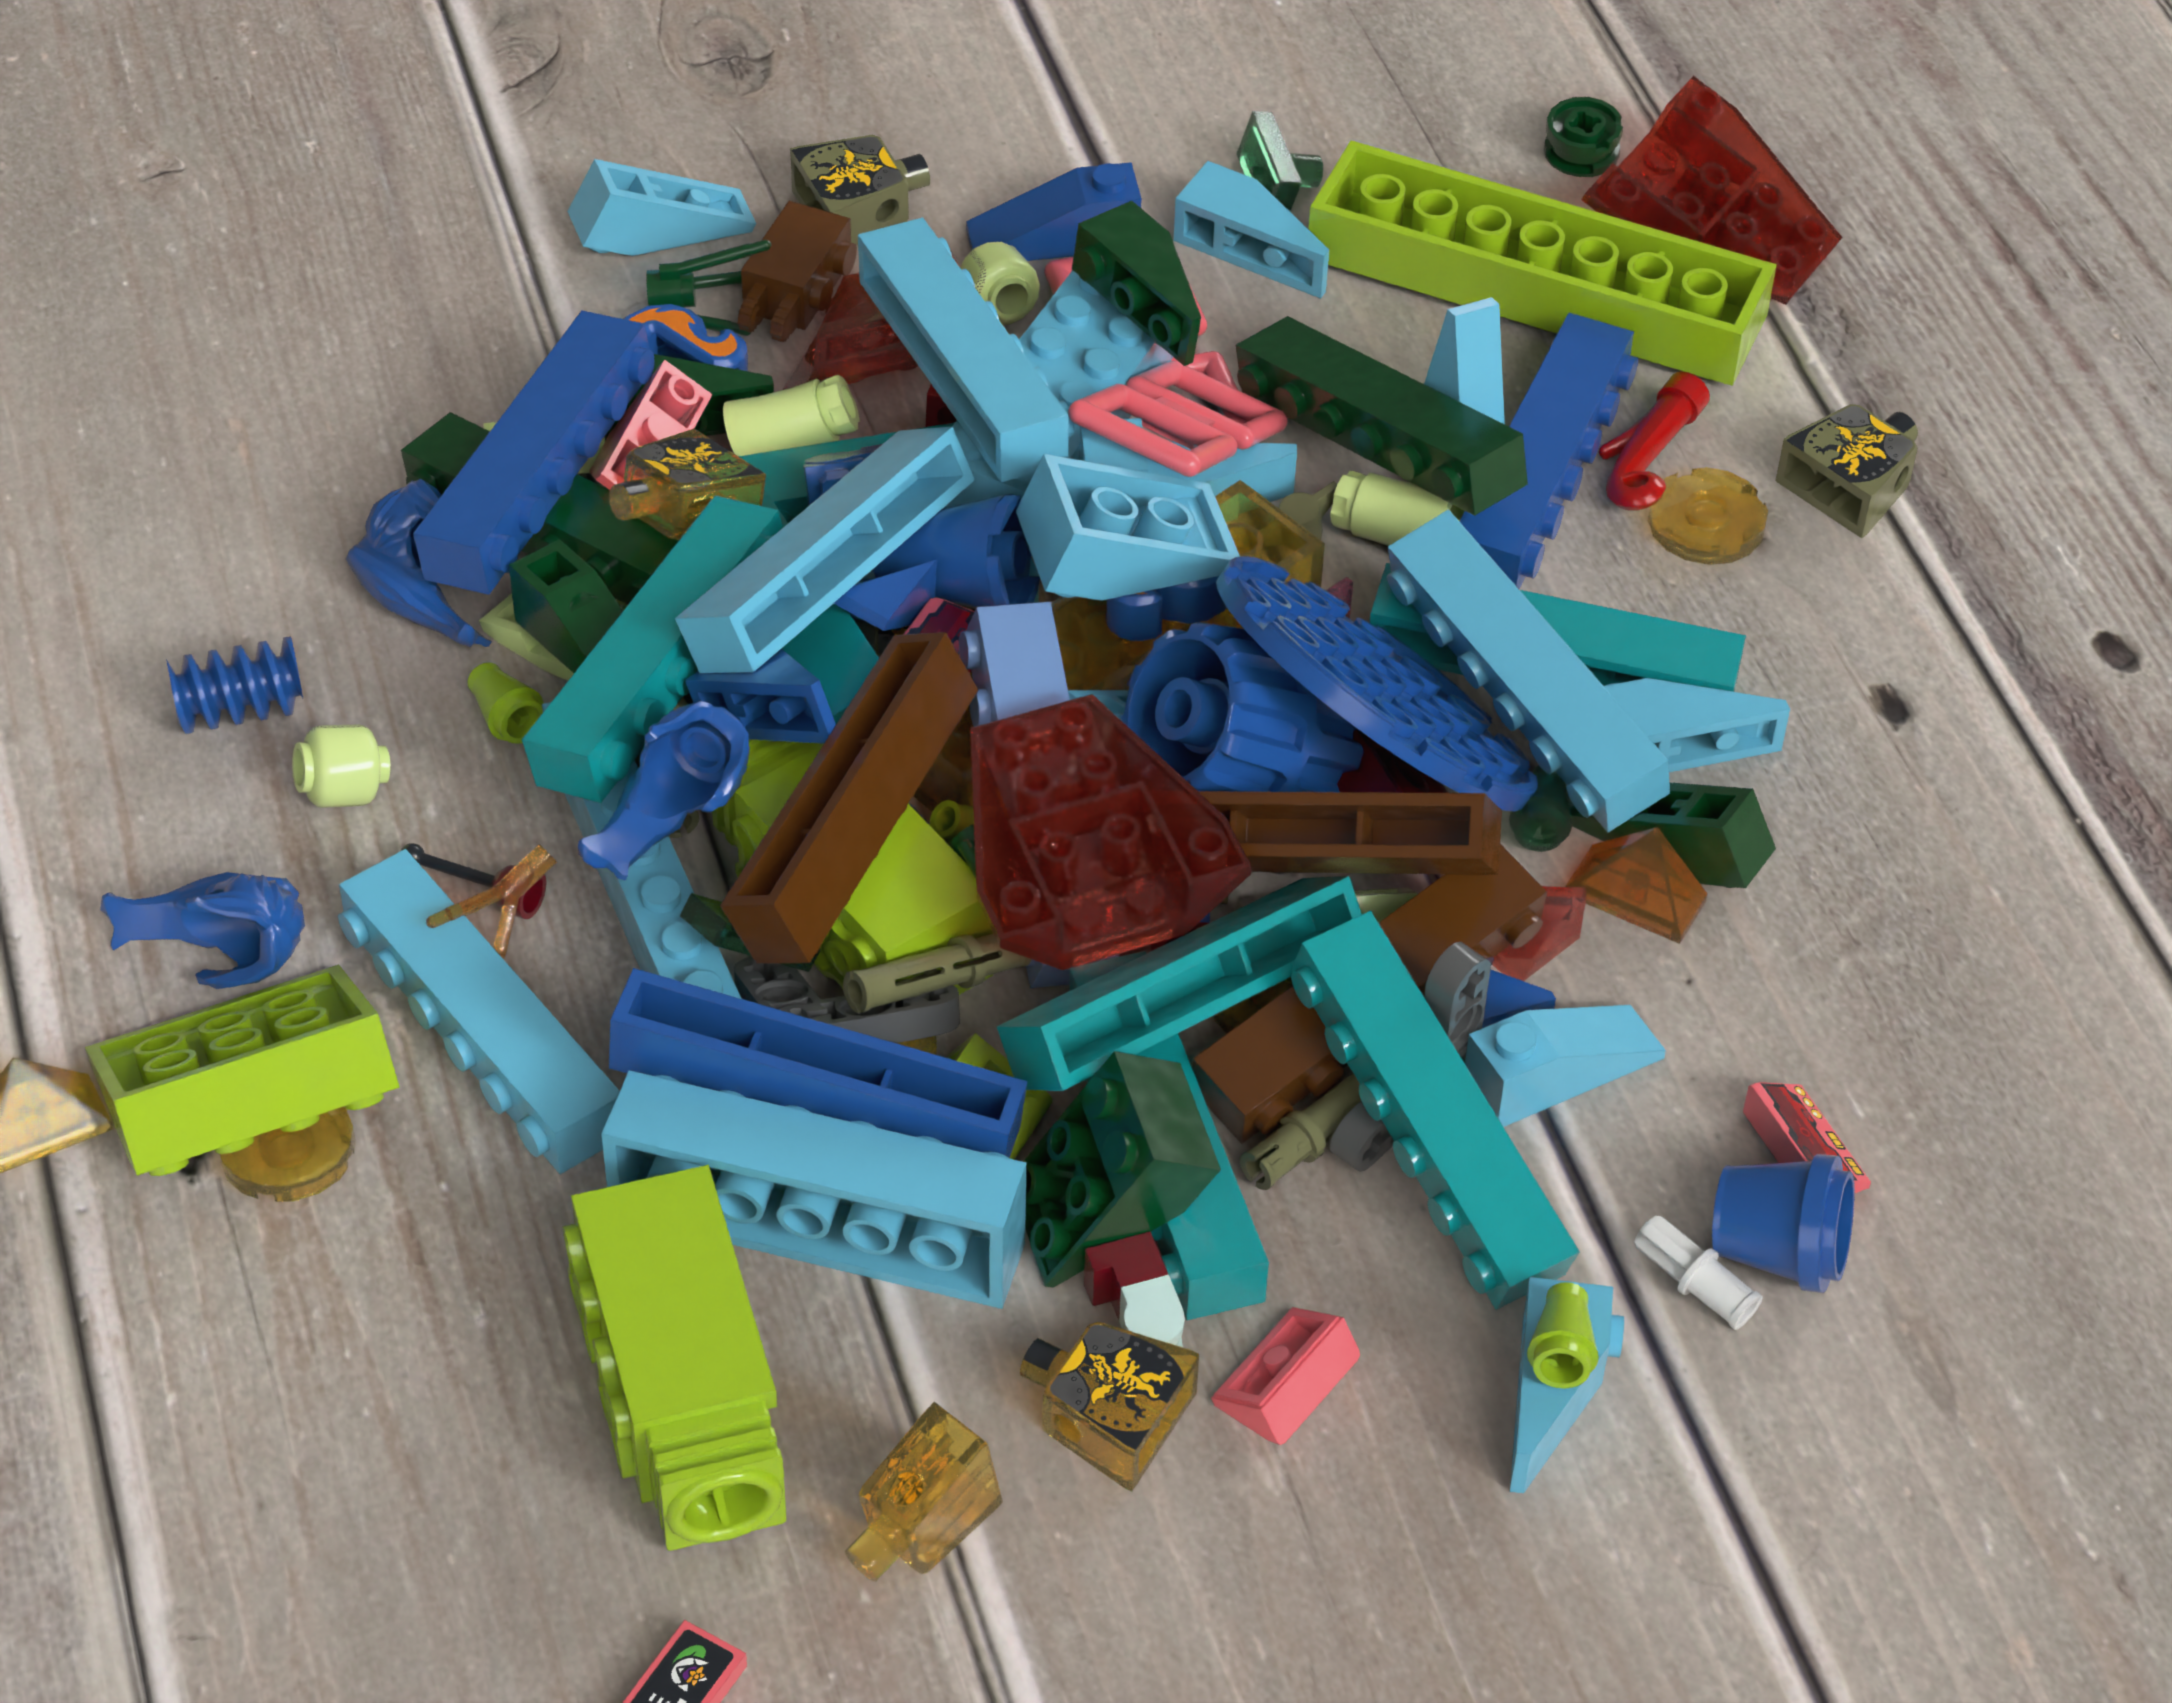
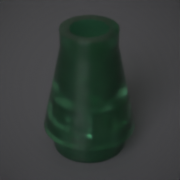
[1509,765,1572,852]

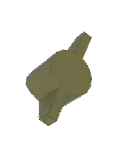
[1258,481,1337,549]

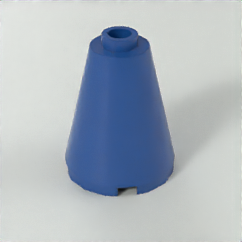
[871,494,1040,609]

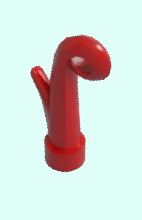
[1598,371,1710,511]

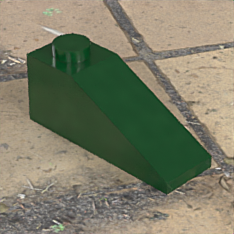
[1565,782,1776,888]

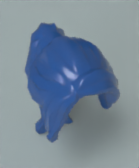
[346,479,492,647]
[578,701,750,880]
[100,872,305,989]

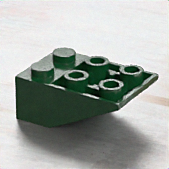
[1023,1051,1221,1288]

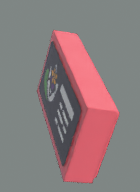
[622,1620,747,1703]

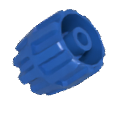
[1120,622,1364,792]

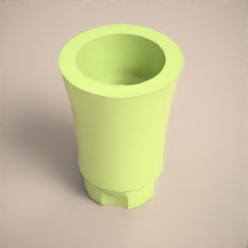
[723,375,860,457]
[1330,471,1465,546]

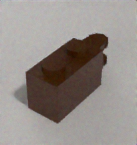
[737,200,857,342]

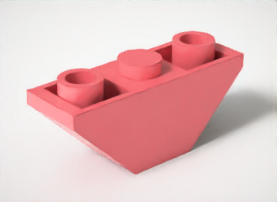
[589,360,712,510]

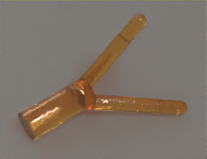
[426,844,557,960]

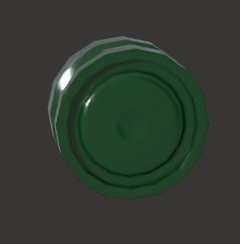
[1544,97,1623,177]

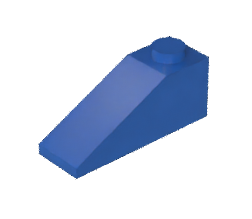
[966,162,1142,261]
[685,649,836,744]

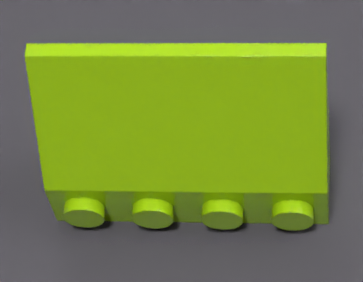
[85,964,400,1176]

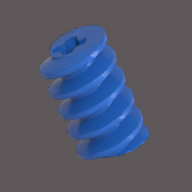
[166,636,303,734]

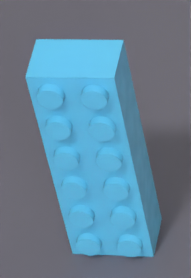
[943,270,1173,509]
[601,1070,1026,1309]

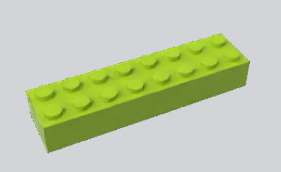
[1308,140,1777,386]

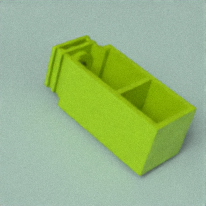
[712,739,994,995]
[562,1165,787,1551]

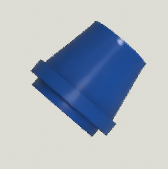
[1712,1154,1855,1293]

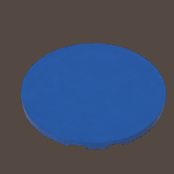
[1216,556,1538,811]

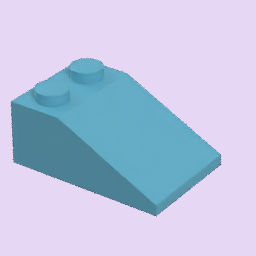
[1016,454,1240,601]

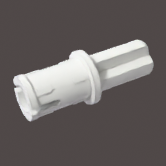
[1634,1215,1763,1330]

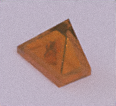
[1564,827,1708,944]

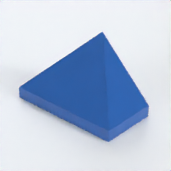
[833,560,937,631]

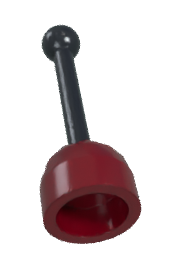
[401,843,547,919]

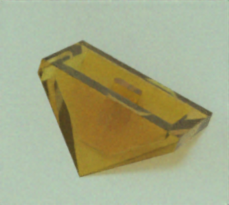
[0,1057,114,1173]

